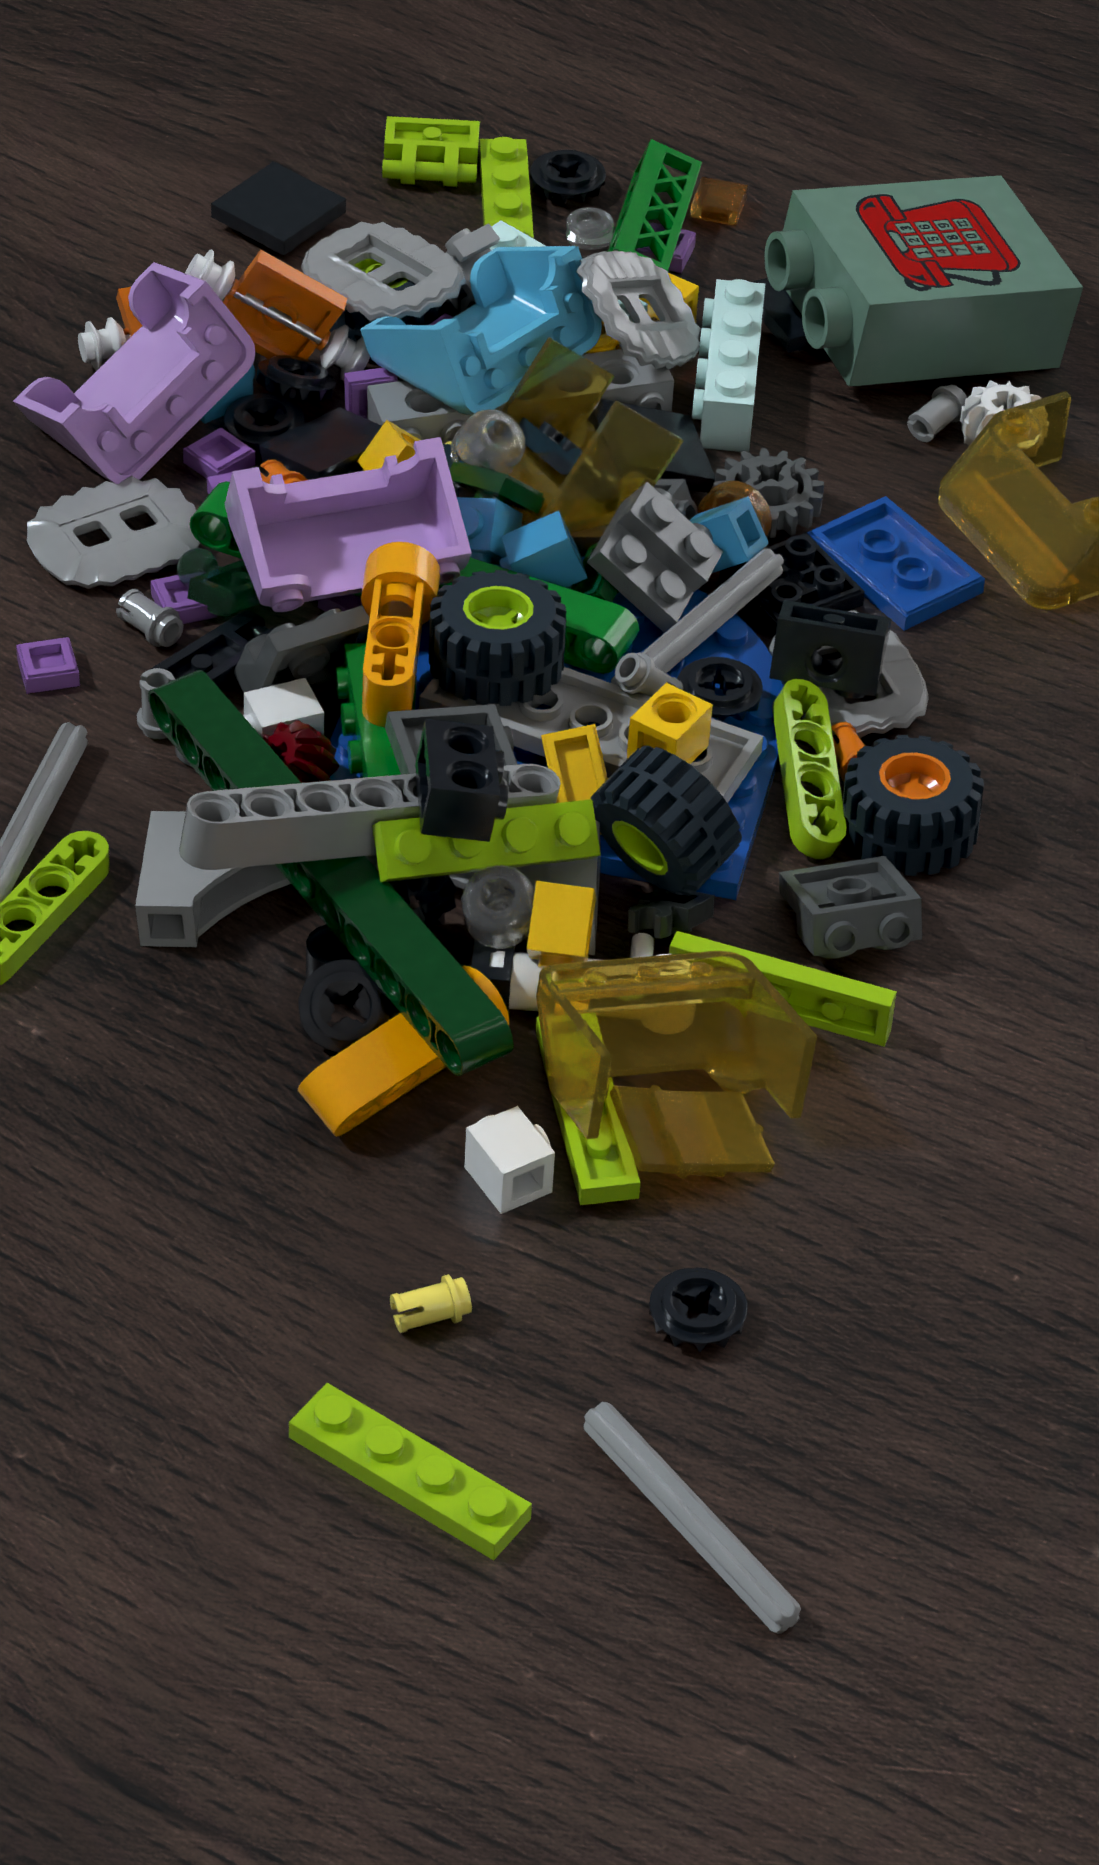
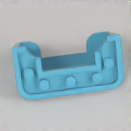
[360,246,602,415]

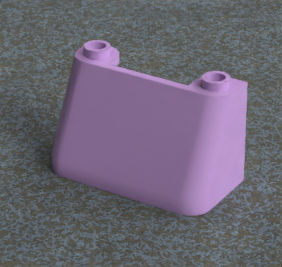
[13,262,255,484]
[225,437,472,612]

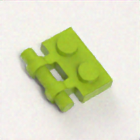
[382,116,480,187]

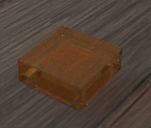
[690,177,748,225]

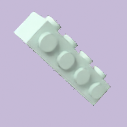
[692,279,765,452]

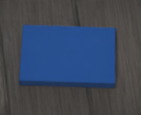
[807,496,985,631]

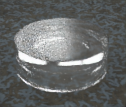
[566,207,614,250]

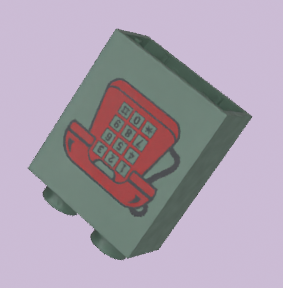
[765,175,1083,387]

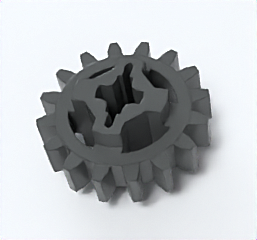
[712,448,824,538]

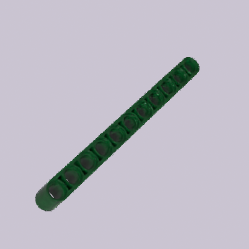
[148,670,514,1077]

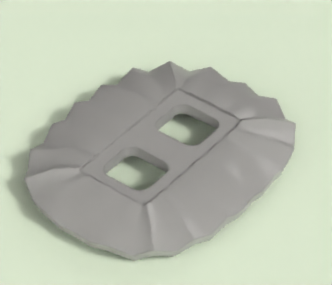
[301,221,466,321]
[576,251,701,370]
[26,476,200,589]
[769,610,929,738]

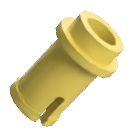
[390,1274,472,1333]

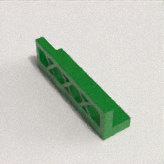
[607,139,702,271]

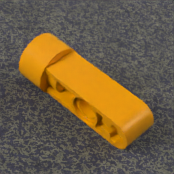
[361,542,440,727]
[298,966,510,1137]

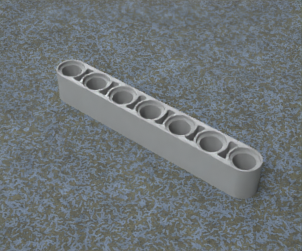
[179,764,561,870]

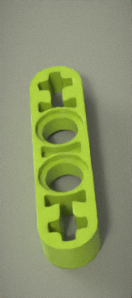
[772,679,847,859]
[0,831,109,985]

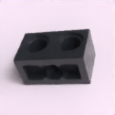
[415,719,508,842]

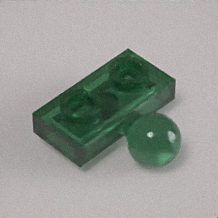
[177,548,262,617]

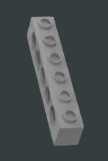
[367,349,674,451]

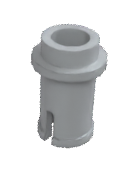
[907,385,967,442]
[116,589,183,647]
[615,652,683,697]
[137,668,175,739]

